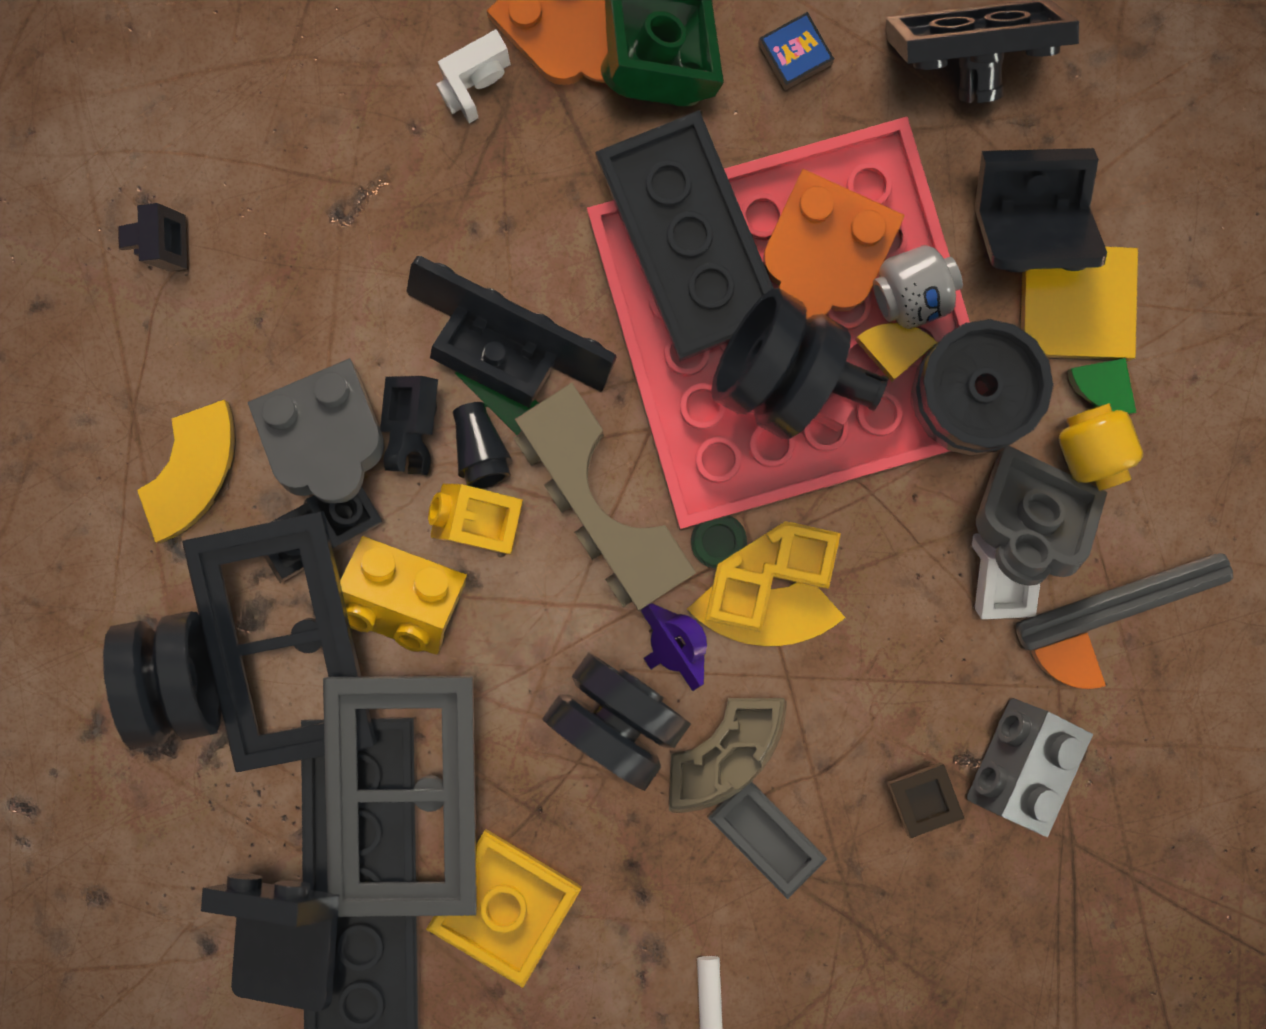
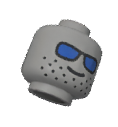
[873,245,963,329]

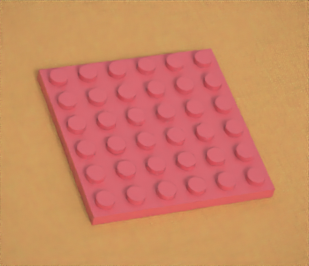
[587,117,988,530]

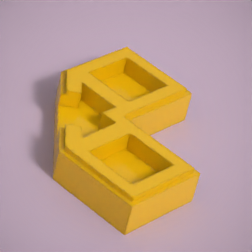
[705,521,841,632]

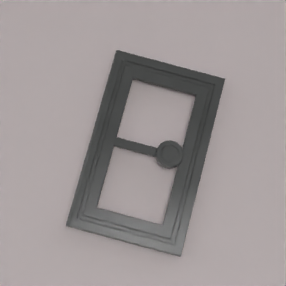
[323,676,477,917]

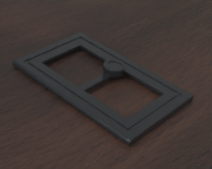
[182,511,377,772]

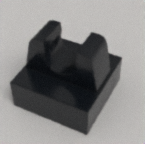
[118,203,187,271]

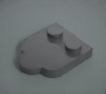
[247,358,384,503]
[976,445,1107,586]

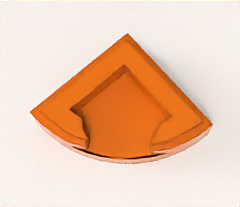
[1030,632,1106,689]

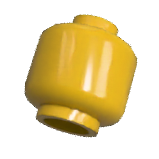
[1059,403,1143,491]

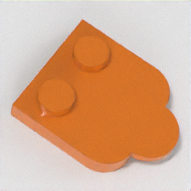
[486,0,608,85]
[763,168,905,318]

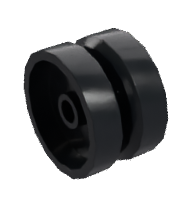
[711,288,851,439]
[911,319,1054,456]
[103,611,221,750]
[542,652,691,791]

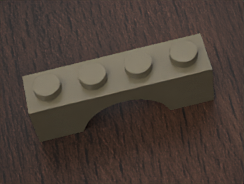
[514,383,696,611]

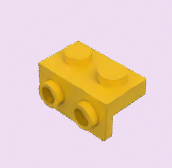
[340,536,467,655]

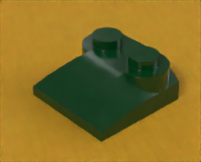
[601,0,724,106]

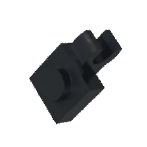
[380,376,438,475]

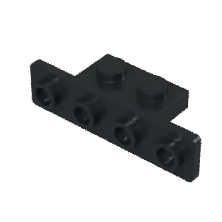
[407,255,617,408]

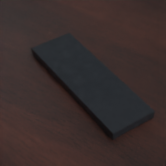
[301,717,420,1029]

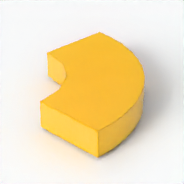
[137,400,235,543]
[686,582,846,646]

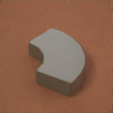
[669,698,787,813]

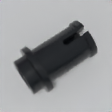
[832,362,888,411]

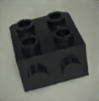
[975,148,1107,273]
[201,874,339,1012]

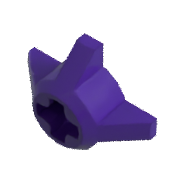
[640,603,707,691]

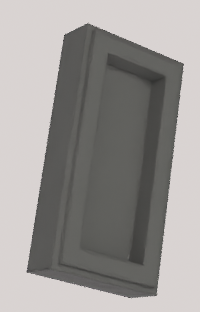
[707,782,827,899]

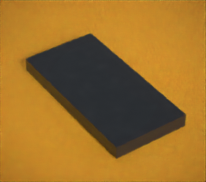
[595,110,774,362]

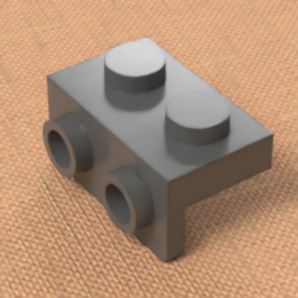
[967,698,1093,838]

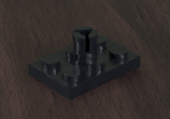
[886,0,1079,103]

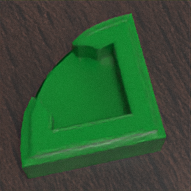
[1066,358,1137,415]

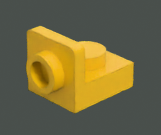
[428,484,523,554]

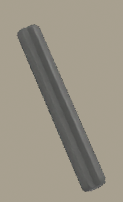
[1016,553,1233,650]

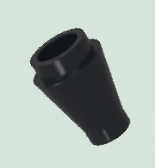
[452,402,512,489]

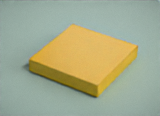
[1021,247,1138,361]
[426,829,582,988]

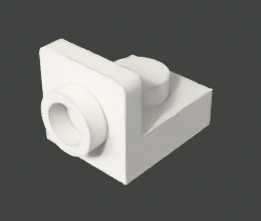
[436,29,511,123]
[972,534,1040,619]

